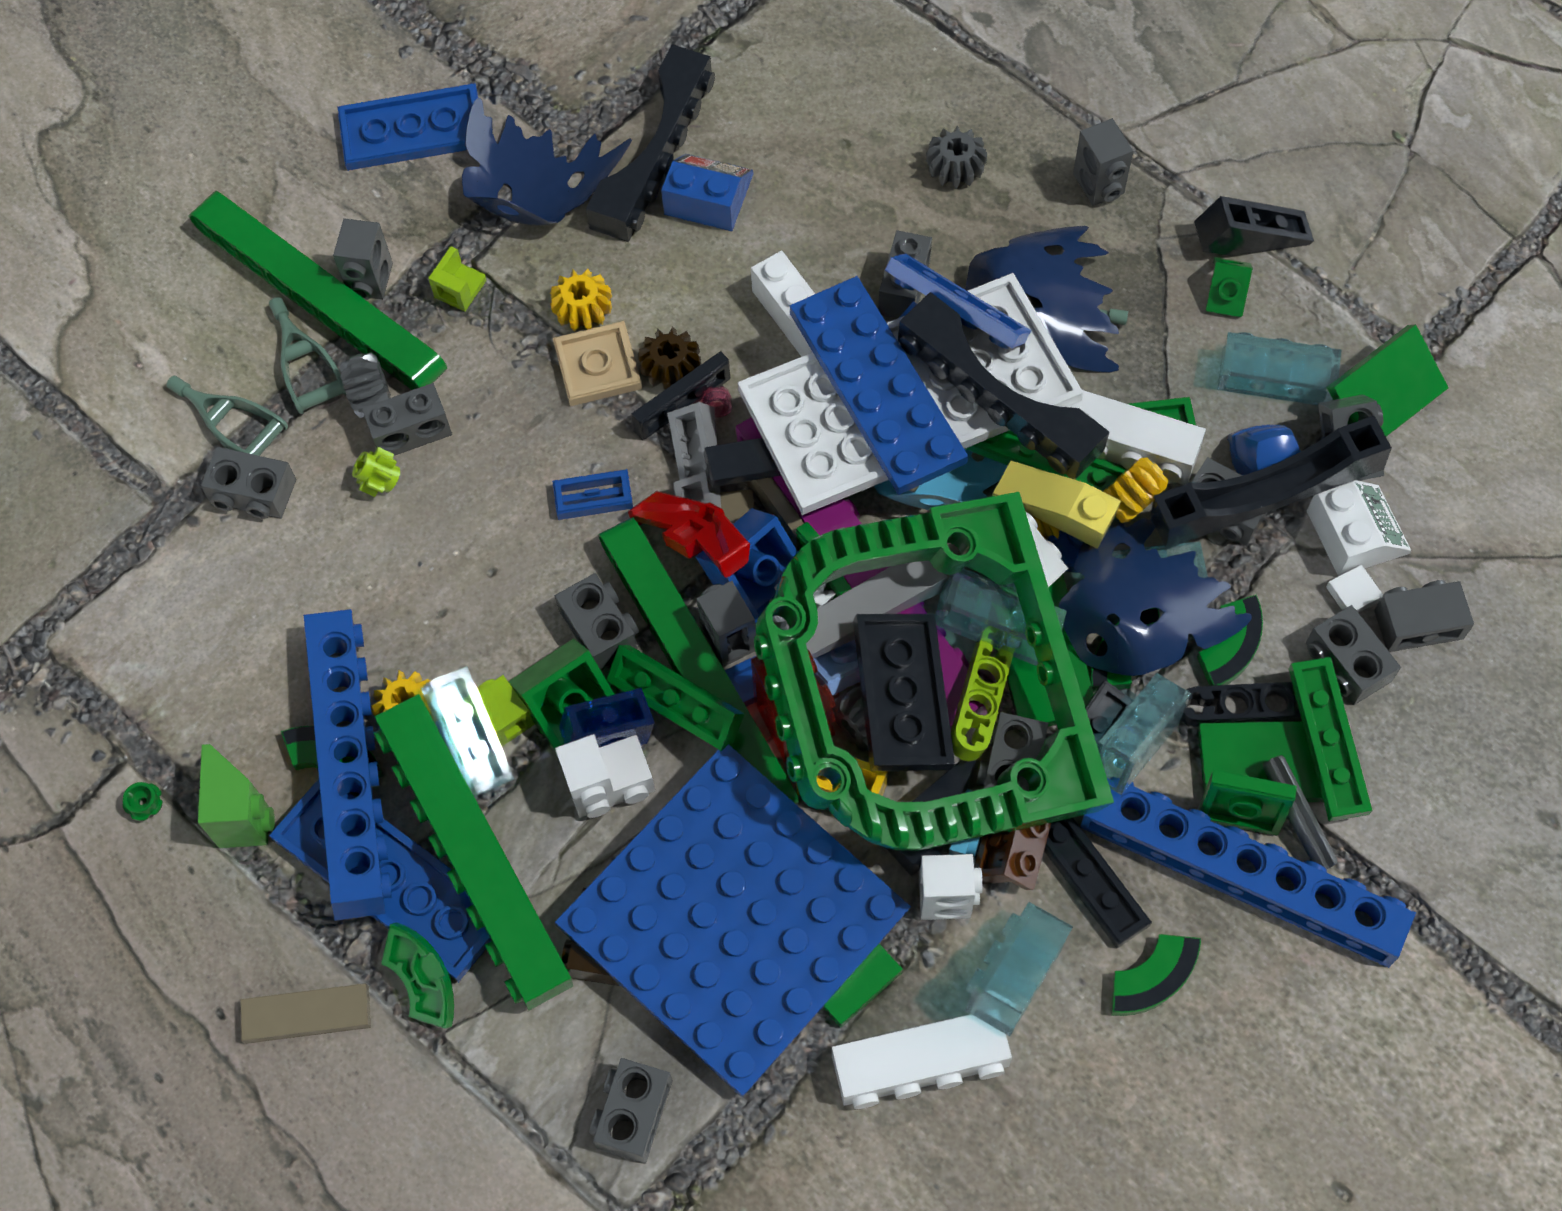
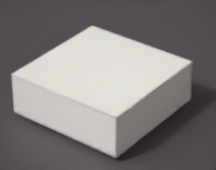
[1326,564,1383,613]

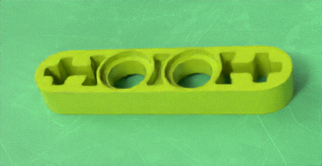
[951,625,1015,761]

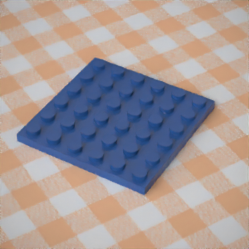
[555,744,911,1098]

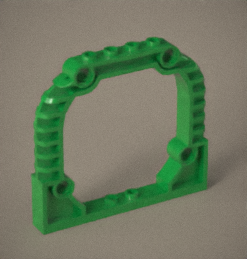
[754,492,1114,850]

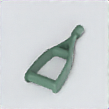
[269,297,346,414]
[166,375,288,456]

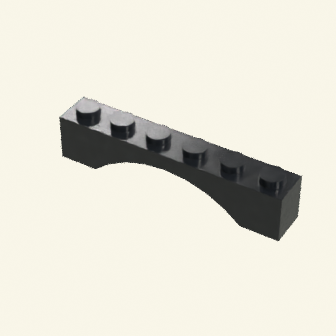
[586,44,715,242]
[898,292,1110,480]
[1150,415,1392,549]

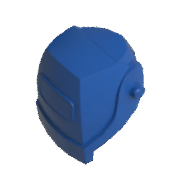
[1227,425,1301,476]

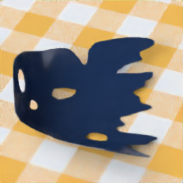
[462,98,632,225]
[965,226,1119,372]
[1059,517,1252,676]

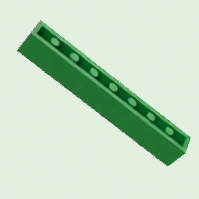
[373,694,573,1011]

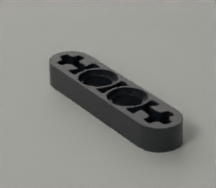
[1177,682,1302,727]

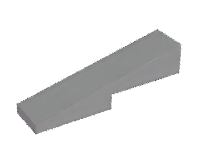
[667,402,721,556]
[785,561,948,660]

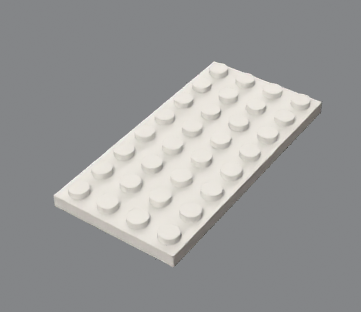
[738,273,1083,515]

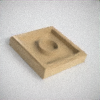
[553,321,642,407]

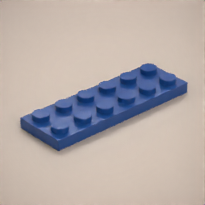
[790,276,968,495]
[269,779,491,983]

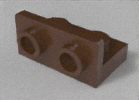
[974,823,1051,890]

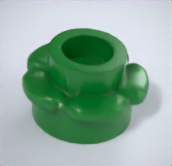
[122,782,163,821]

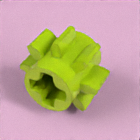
[352,447,400,497]

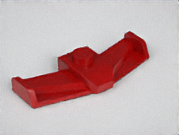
[628,491,750,578]

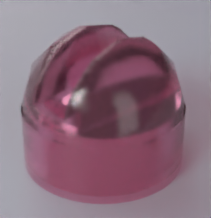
[702,385,732,417]

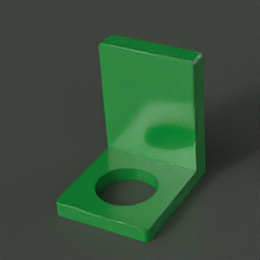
[1206,257,1253,317]

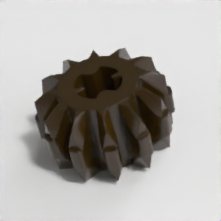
[638,326,702,389]

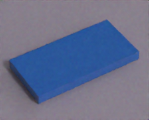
[337,83,478,171]

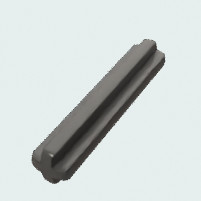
[1263,755,1337,869]

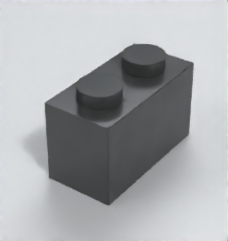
[1374,580,1474,652]

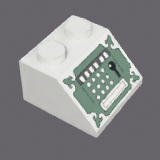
[1307,480,1411,576]

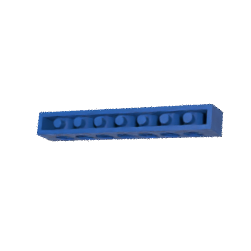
[303,609,392,921]
[1080,774,1416,968]

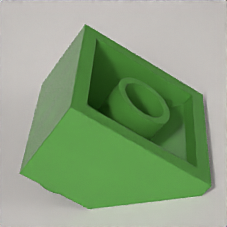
[198,744,275,848]

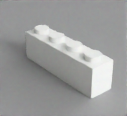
[751,250,815,357]
[1067,390,1206,485]
[832,1008,1012,1109]

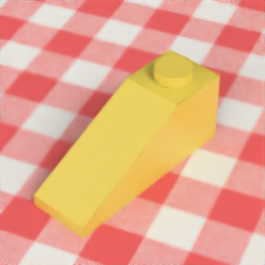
[992,461,1121,549]

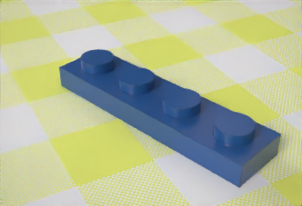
[885,253,1032,349]

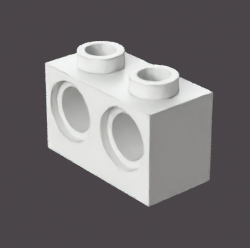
[919,854,982,920]

